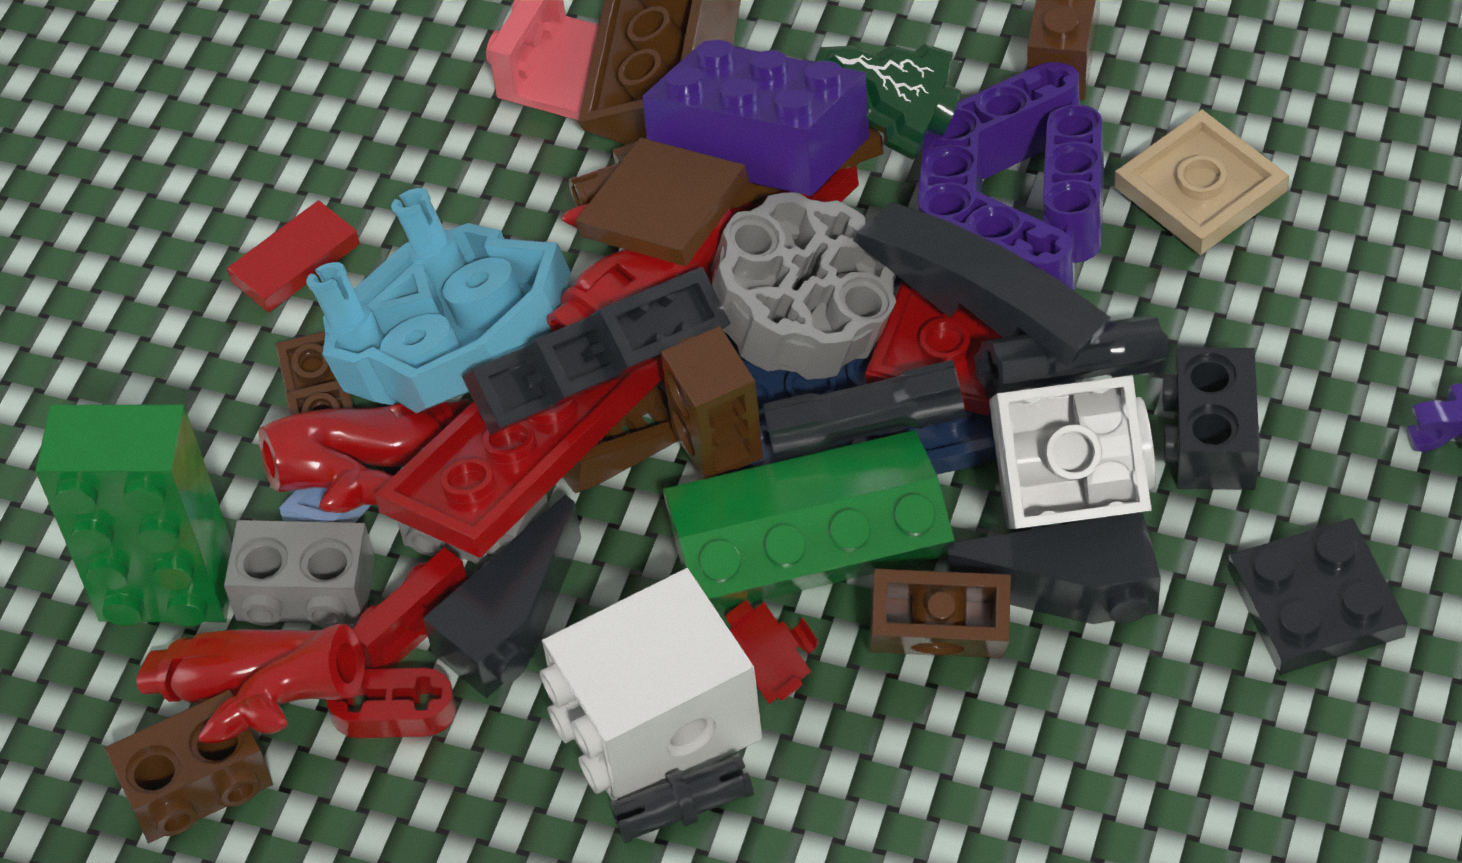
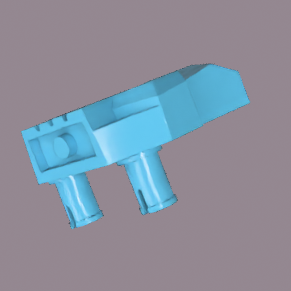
[306,188,571,413]

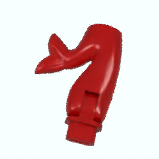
[546,204,734,332]
[258,399,472,513]
[137,624,365,743]

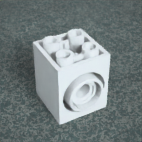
[989,375,1156,529]
[540,568,762,801]

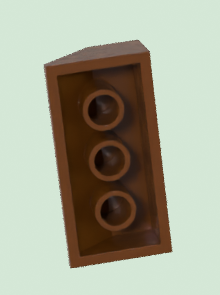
[578,0,741,145]

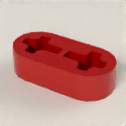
[326,668,457,738]

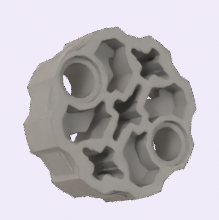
[710,192,896,380]

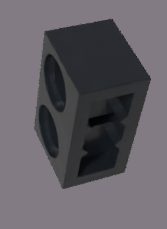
[1162,347,1260,490]

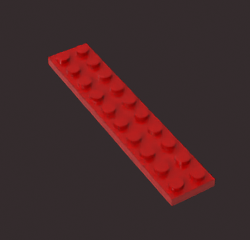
[375,166,859,558]

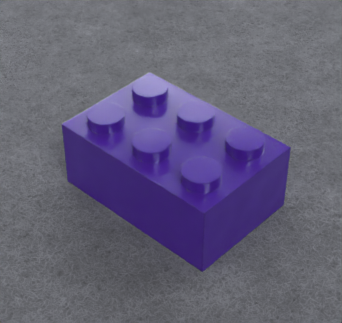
[643,40,869,196]

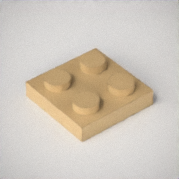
[1115,109,1289,255]

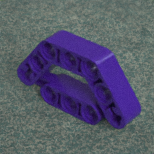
[918,62,1104,291]

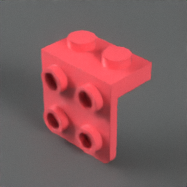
[486,0,599,120]

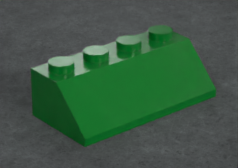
[663,430,955,611]

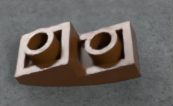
[275,331,354,415]

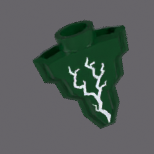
[814,44,961,160]

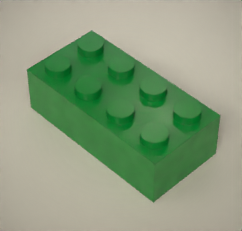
[35,404,232,626]

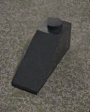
[423,494,581,699]
[946,512,1161,624]

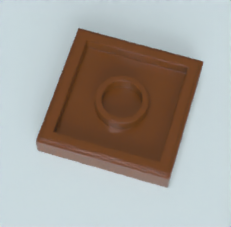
[576,137,750,266]

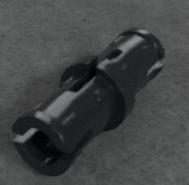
[609,754,754,844]

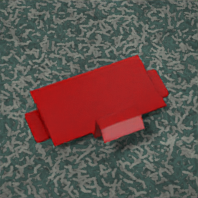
[726,600,819,705]

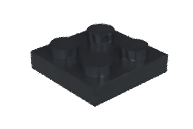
[1228,518,1408,675]

